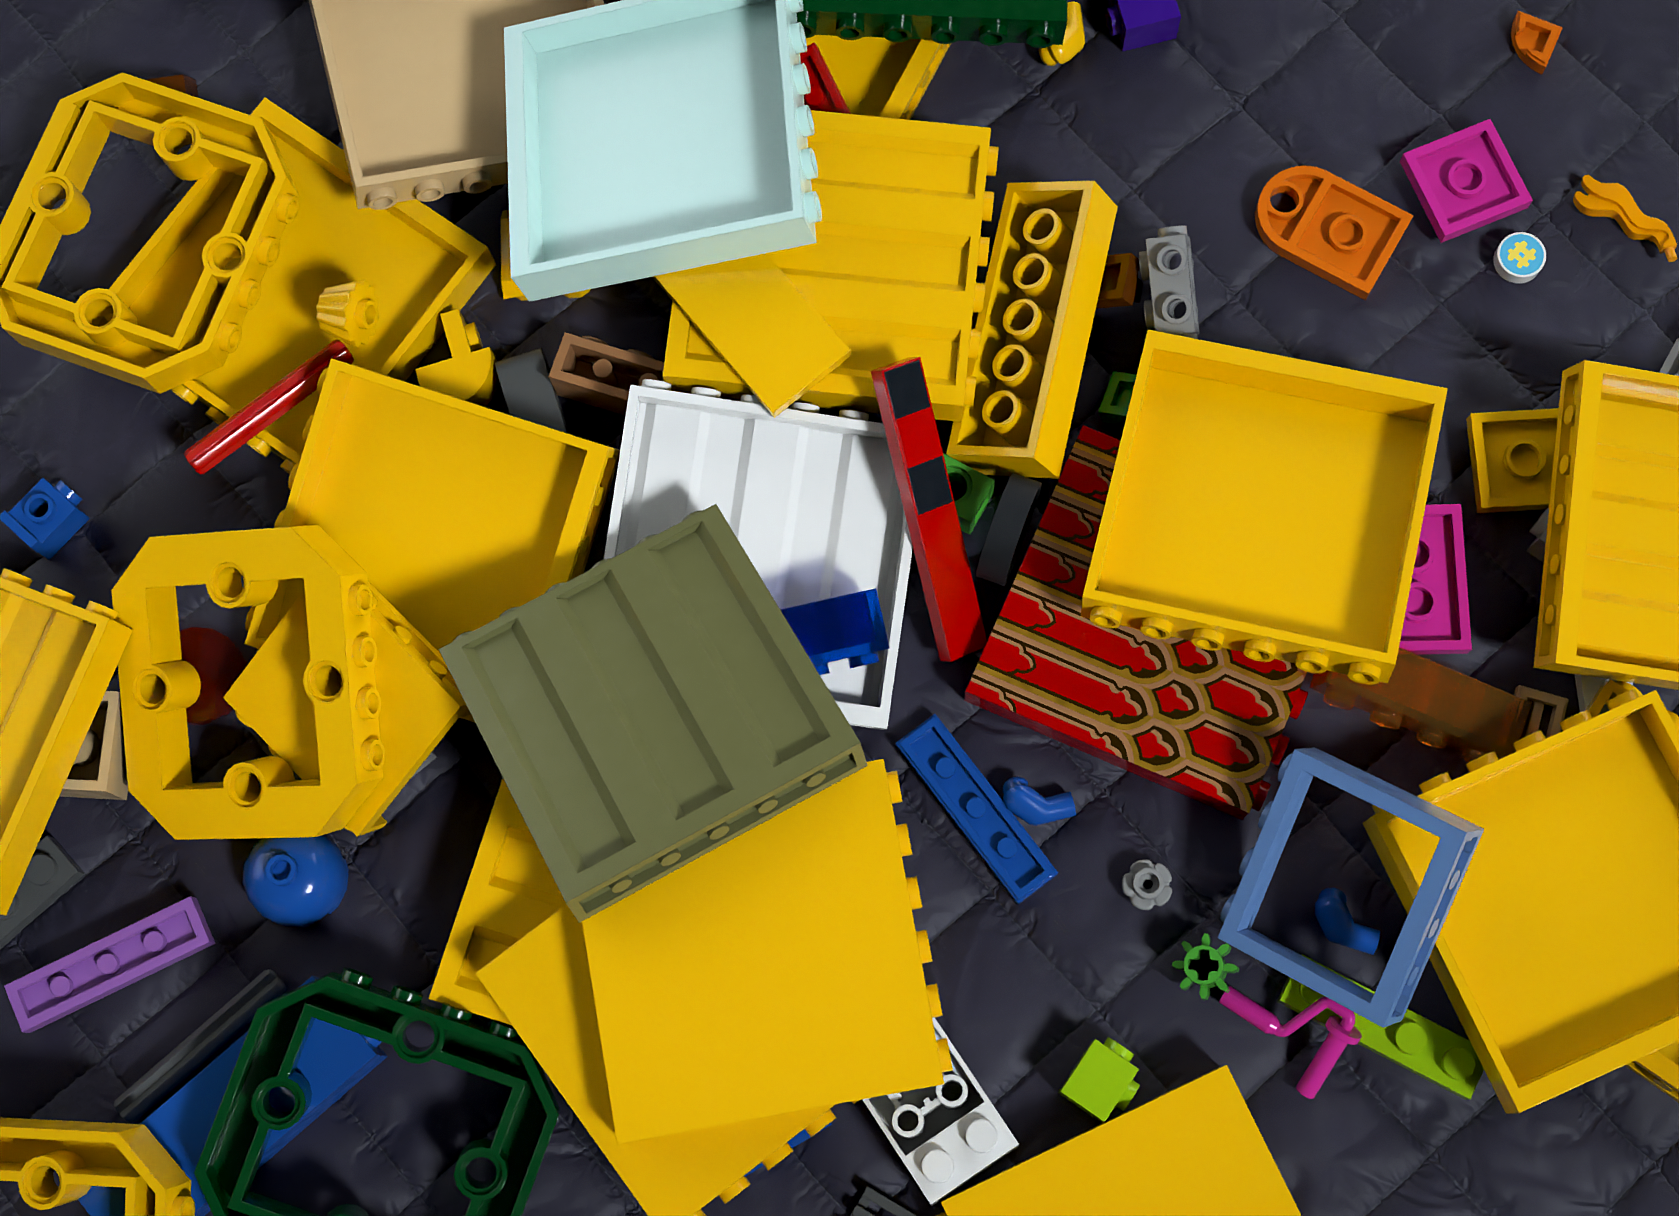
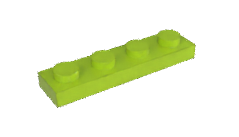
[1277,954,1484,1100]

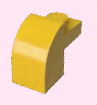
[415,309,499,407]

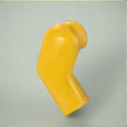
[1039,2,1085,66]

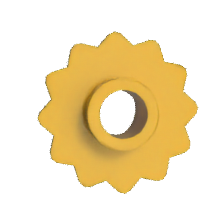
[316,280,379,347]

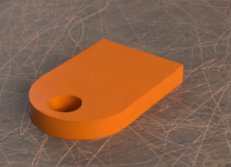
[1255,166,1414,301]

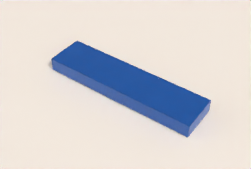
[895,714,1058,905]

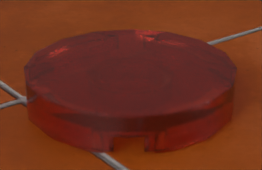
[164,627,247,726]

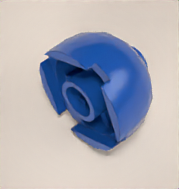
[242,835,349,927]

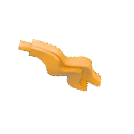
[1573,175,1677,262]

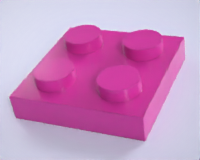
[1400,119,1533,243]

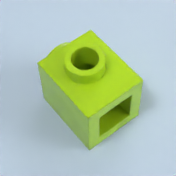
[1058,1037,1140,1123]

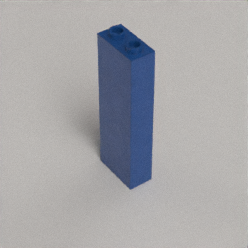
[78,976,388,1216]

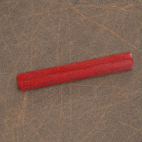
[184,339,354,474]

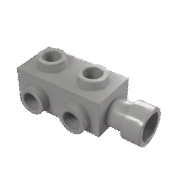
[1139,226,1200,339]

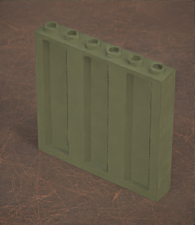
[439,504,868,923]

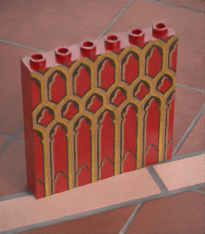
[965,425,1316,820]

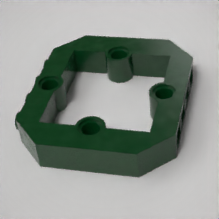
[194,967,560,1216]

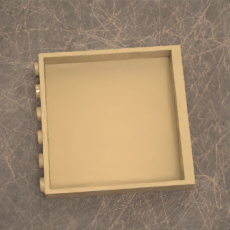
[309,0,604,210]

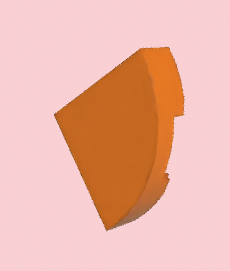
[1511,11,1563,75]

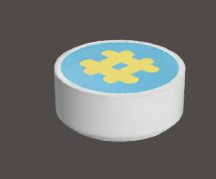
[1493,232,1546,283]

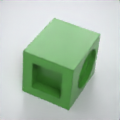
[943,453,995,535]

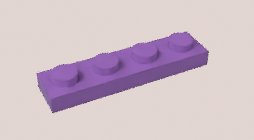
[4,896,216,1033]

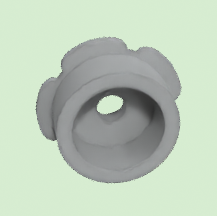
[1122,859,1172,910]

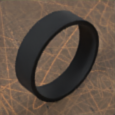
[976,473,1042,586]

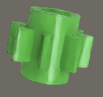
[1172,933,1239,1000]

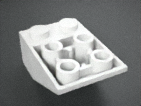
[862,1018,1019,1206]

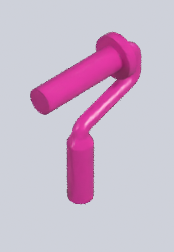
[1219,986,1362,1099]

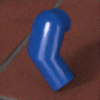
[1002,777,1076,826]
[1315,887,1380,955]

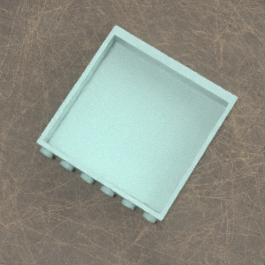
[504,0,822,302]

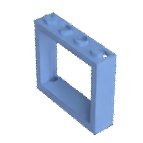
[1218,747,1484,1028]

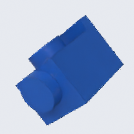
[0,478,90,560]

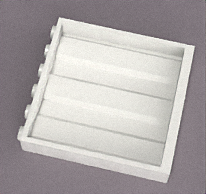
[604,379,913,730]

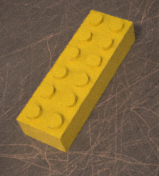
[946,181,1118,479]

